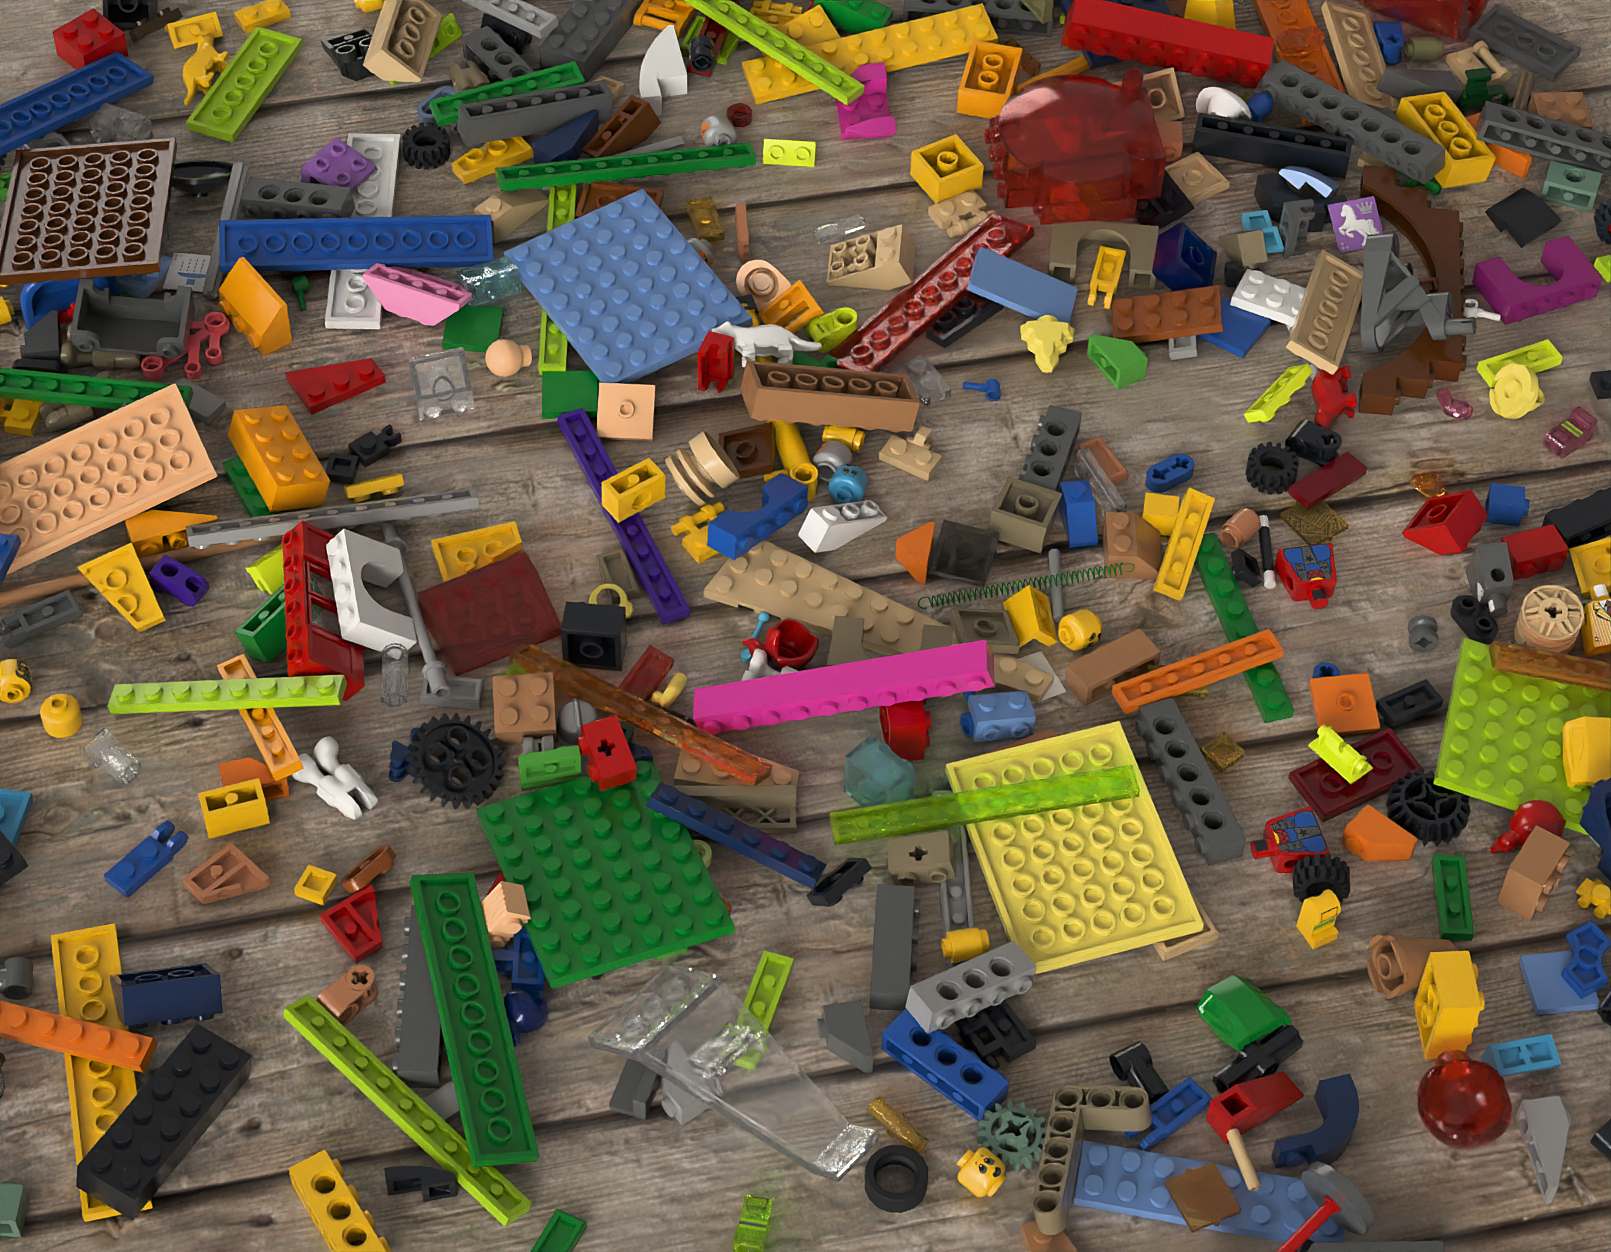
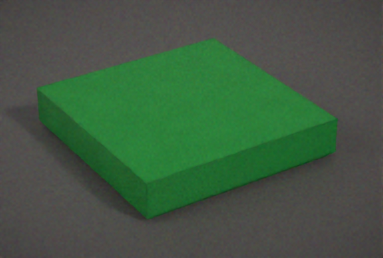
[442,305,504,352]
[542,370,598,419]

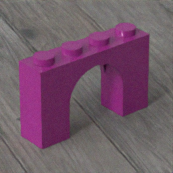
[1472,235,1602,325]

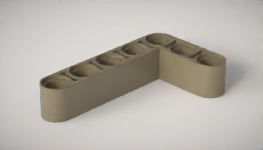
[1032,1085,1153,1235]

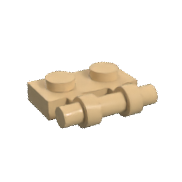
[928,189,997,238]

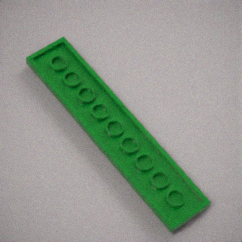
[410,872,539,1167]

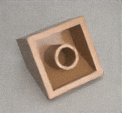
[1102,512,1162,579]

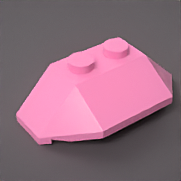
[363,263,472,326]

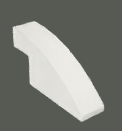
[639,25,687,115]

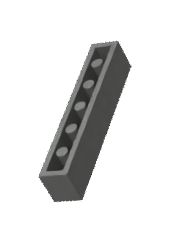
[457,80,613,146]
[392,905,443,1088]

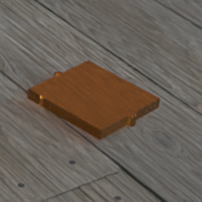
[1164,1162,1242,1233]

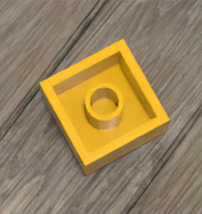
[910,134,984,204]

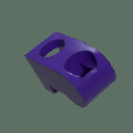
[150,554,210,607]

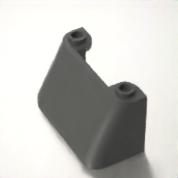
[70,278,195,358]

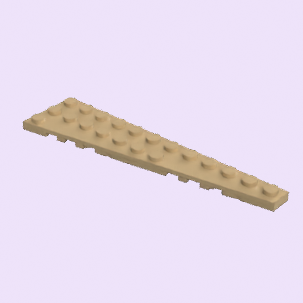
[704,540,1054,703]

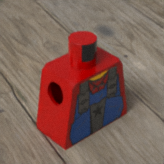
[1274,543,1337,609]
[1250,806,1330,873]

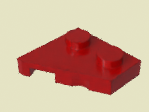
[320,884,383,964]

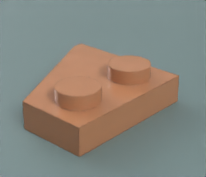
[182,843,271,905]

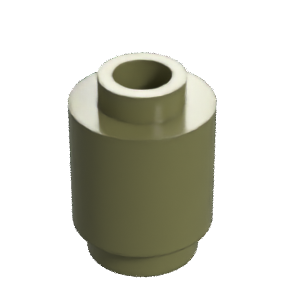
[1404,35,1443,62]

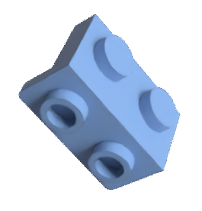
[967,690,1036,742]

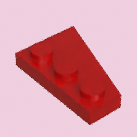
[285,358,386,415]

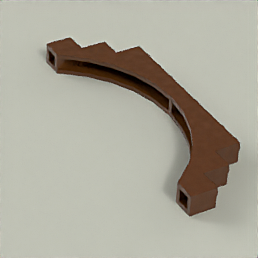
[1359,165,1467,416]

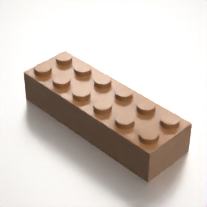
[740,360,920,433]

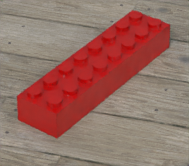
[1061,0,1274,88]

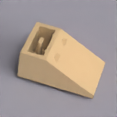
[826,224,916,290]

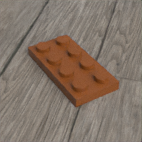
[1112,285,1223,343]

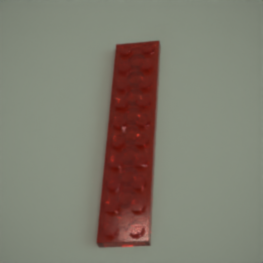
[828,213,1035,372]

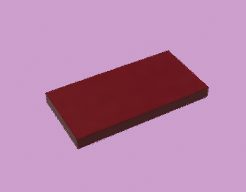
[1288,727,1425,822]

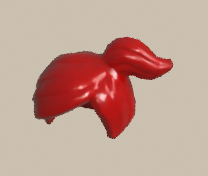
[743,619,819,670]
[1489,800,1566,854]

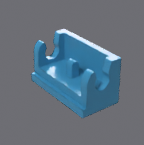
[1481,1034,1561,1081]

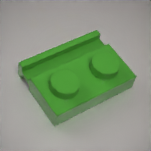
[518,745,582,791]

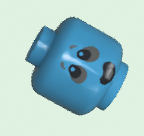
[828,464,868,504]

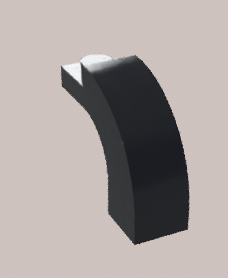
[1254,173,1348,232]

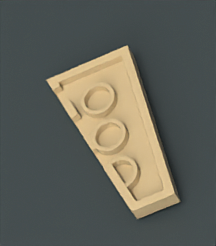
[674,730,800,792]

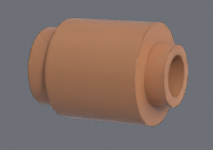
[1219,508,1261,549]

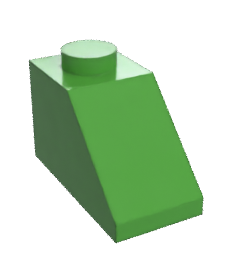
[1087,334,1148,389]

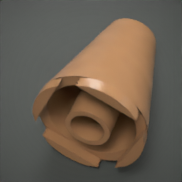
[1367,934,1459,999]

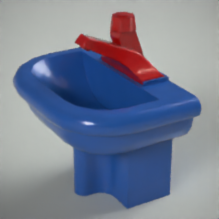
[20,276,120,330]

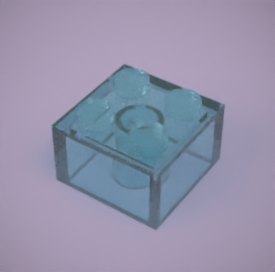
[843,735,916,827]

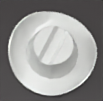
[1196,87,1252,121]

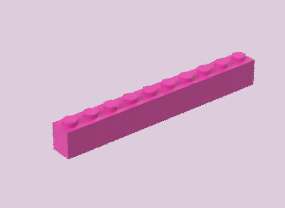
[693,640,995,735]

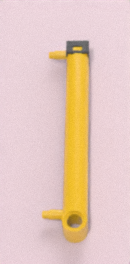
[735,294,818,501]

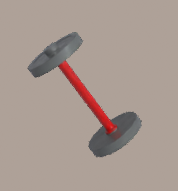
[1276,1161,1375,1252]

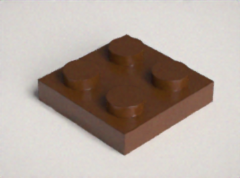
[718,422,775,479]

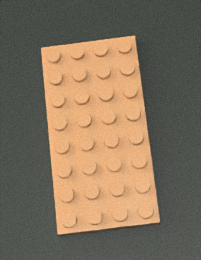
[0,383,218,575]

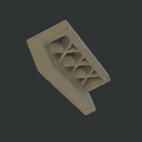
[673,785,797,834]

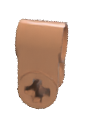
[316,965,378,1026]

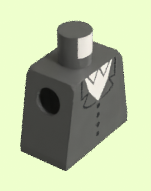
[1466,542,1514,617]

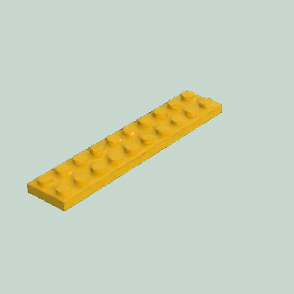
[741,3,998,105]
[51,923,153,1222]

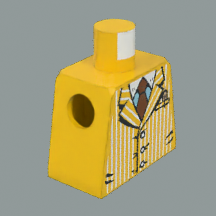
[1581,584,1611,657]

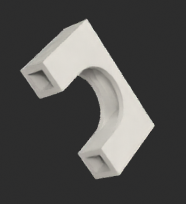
[326,529,417,658]

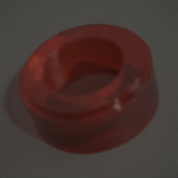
[727,103,752,127]

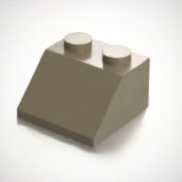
[986,476,1063,554]

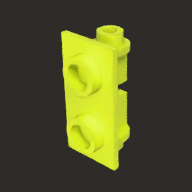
[763,138,816,167]
[1308,724,1373,784]

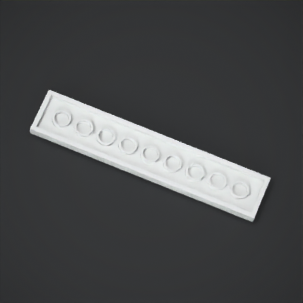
[325,133,401,329]

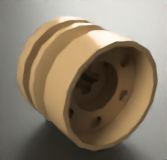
[665,430,740,507]
[1514,585,1584,662]

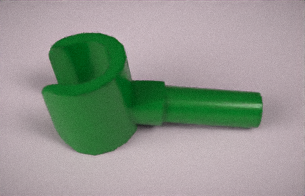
[292,275,310,311]

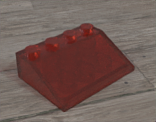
[417,551,561,676]

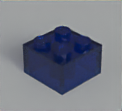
[1152,221,1217,291]

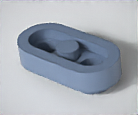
[417,86,457,125]

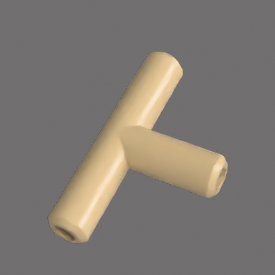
[1226,1128,1261,1192]

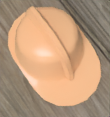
[736,259,792,312]

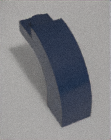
[1271,1074,1359,1168]

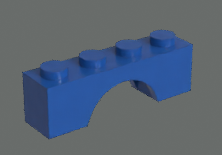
[707,473,808,560]

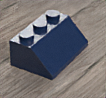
[110,963,223,1029]

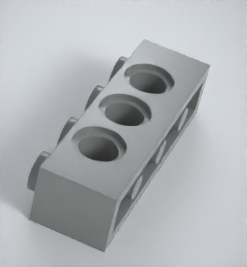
[905,941,1036,1034]

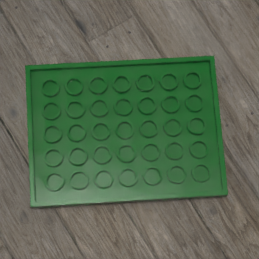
[476,759,735,989]

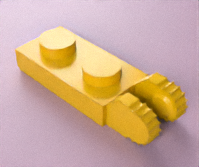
[1088,246,1126,309]

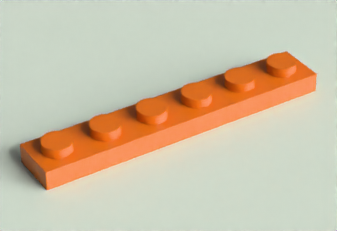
[1111,629,1284,715]
[0,1001,158,1073]

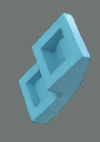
[1240,210,1284,254]

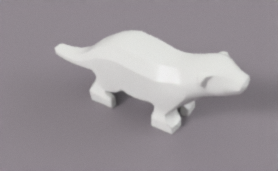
[712,321,822,367]

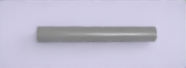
[1048,549,1064,623]

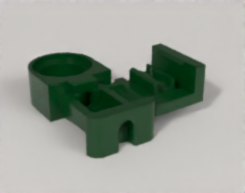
[1456,68,1510,114]

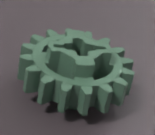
[977,1100,1047,1172]

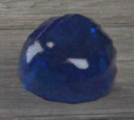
[503,987,548,1047]

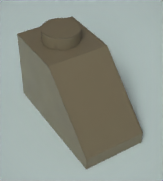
[1218,229,1268,271]

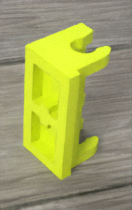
[245,543,284,594]

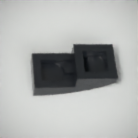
[384,1166,457,1202]

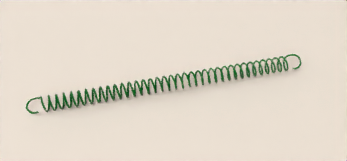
[918,562,1135,609]

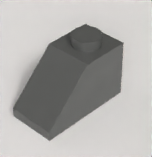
[20,310,62,362]
[817,1000,874,1073]

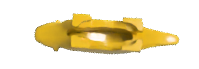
[182,33,229,106]

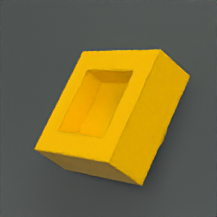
[294,864,338,906]

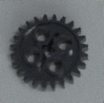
[406,713,506,810]

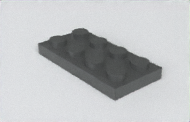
[1468,4,1581,81]

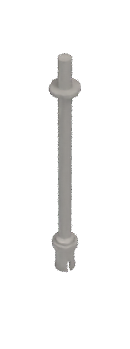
[382,523,451,700]

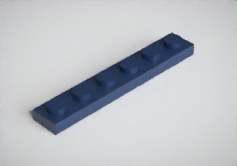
[646,782,827,889]

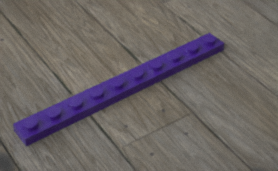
[557,408,690,625]

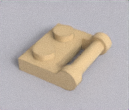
[1445,41,1512,86]

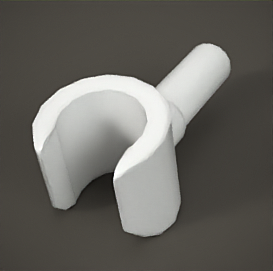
[1463,299,1501,321]

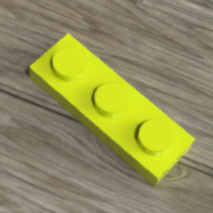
[1476,339,1563,388]
[1243,363,1313,423]

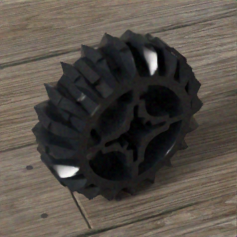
[1386,769,1471,847]

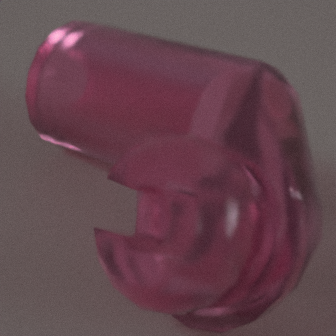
[1436,388,1473,419]

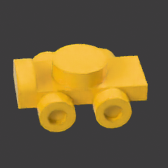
[1576,878,1611,919]

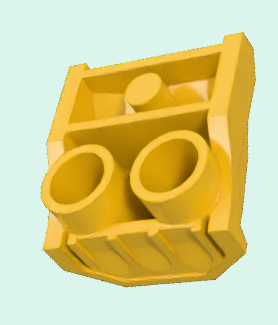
[1562,716,1611,787]

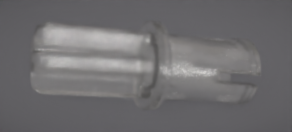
[813,214,866,243]

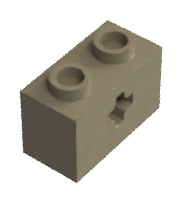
[887,830,956,886]

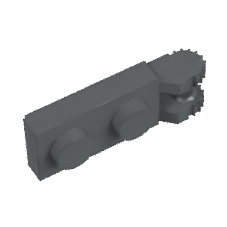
[0,590,83,648]

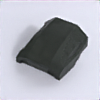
[321,26,375,81]

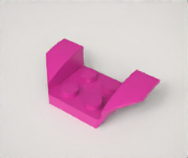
[836,62,897,140]

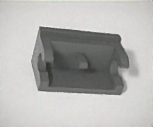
[1279,199,1315,259]

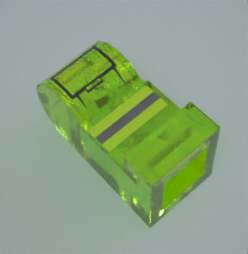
[733,1194,773,1252]

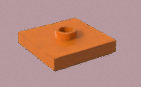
[1308,673,1380,736]

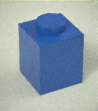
[1485,483,1530,527]

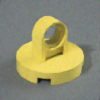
[1489,363,1545,419]

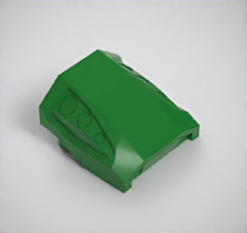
[1197,975,1291,1052]

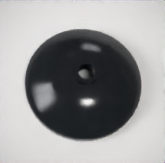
[172,160,233,197]

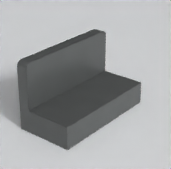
[609,1045,667,1120]

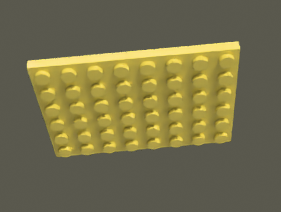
[945,721,1204,974]

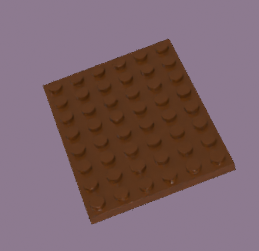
[0,137,177,285]

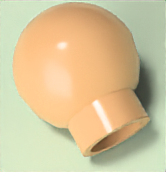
[485,339,532,377]

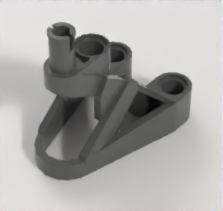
[1361,233,1477,353]

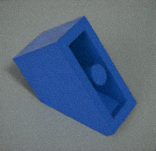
[1058,480,1098,548]

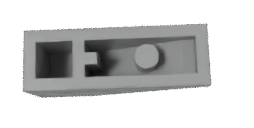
[1515,1095,1571,1204]

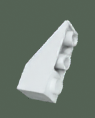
[798,500,888,553]

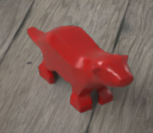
[1311,366,1357,430]

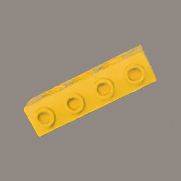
[288,1149,391,1252]

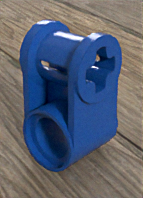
[1373,21,1405,65]

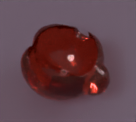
[1417,1049,1513,1150]

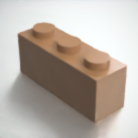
[1065,628,1161,706]

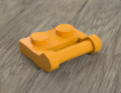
[633,0,697,38]
[758,280,825,334]

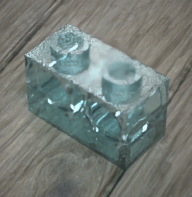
[457,256,522,307]

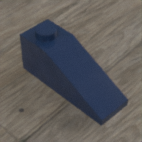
[532,109,598,164]

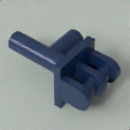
[389,728,419,782]

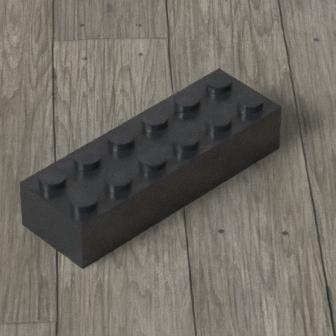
[76,1024,252,1221]

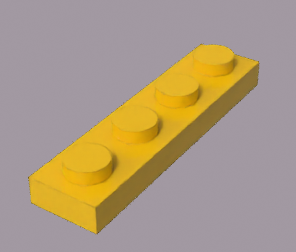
[1153,487,1215,601]

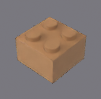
[1527,92,1593,130]
[492,673,558,746]
[1497,825,1571,921]

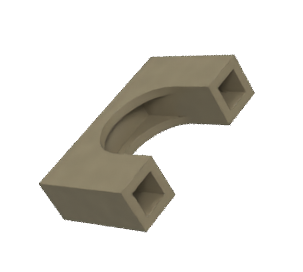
[1048,218,1159,290]
[827,616,953,698]

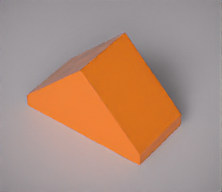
[895,522,935,584]

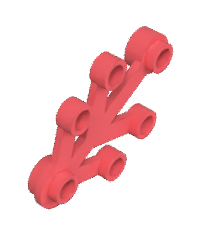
[141,312,230,381]

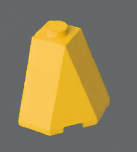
[1184,0,1236,30]

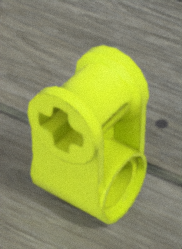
[804,307,858,353]

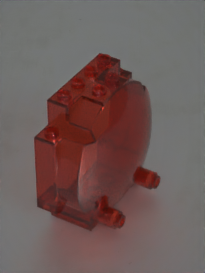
[984,67,1166,225]

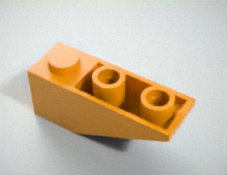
[125,510,219,558]

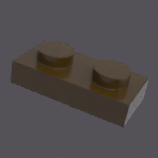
[129,7,183,42]

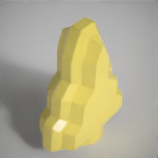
[1020,315,1075,373]

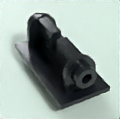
[481,13,532,55]

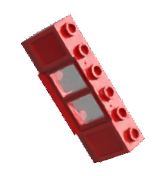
[282,521,365,701]

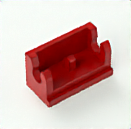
[698,331,734,393]

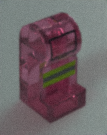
[1543,406,1598,458]

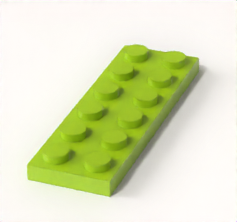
[186,26,303,143]

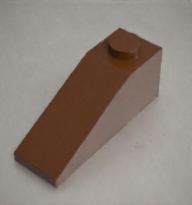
[581,95,661,158]

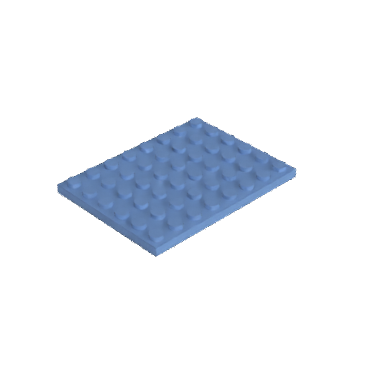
[503,189,753,384]

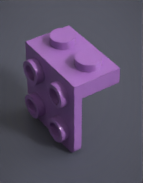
[300,137,375,192]

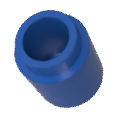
[1245,92,1274,123]

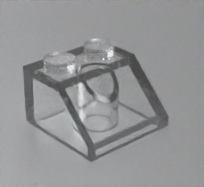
[408,347,474,420]

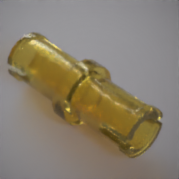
[867,1096,929,1154]

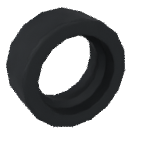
[865,1145,928,1213]

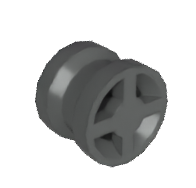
[1408,615,1439,652]

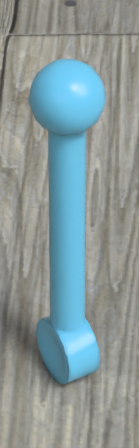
[741,612,770,662]

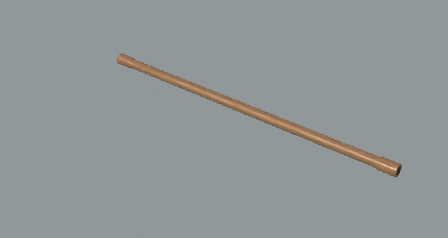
[0,535,283,607]

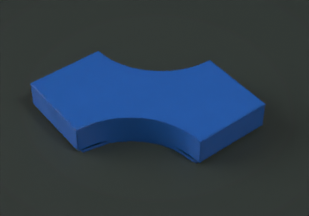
[1561,920,1611,999]

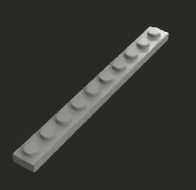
[185,488,479,549]

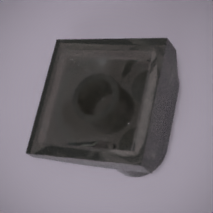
[928,520,1000,588]

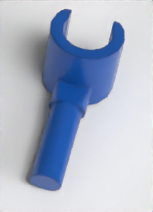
[963,379,1001,401]

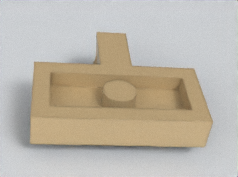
[879,426,942,481]

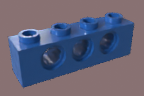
[881,1009,1009,1121]

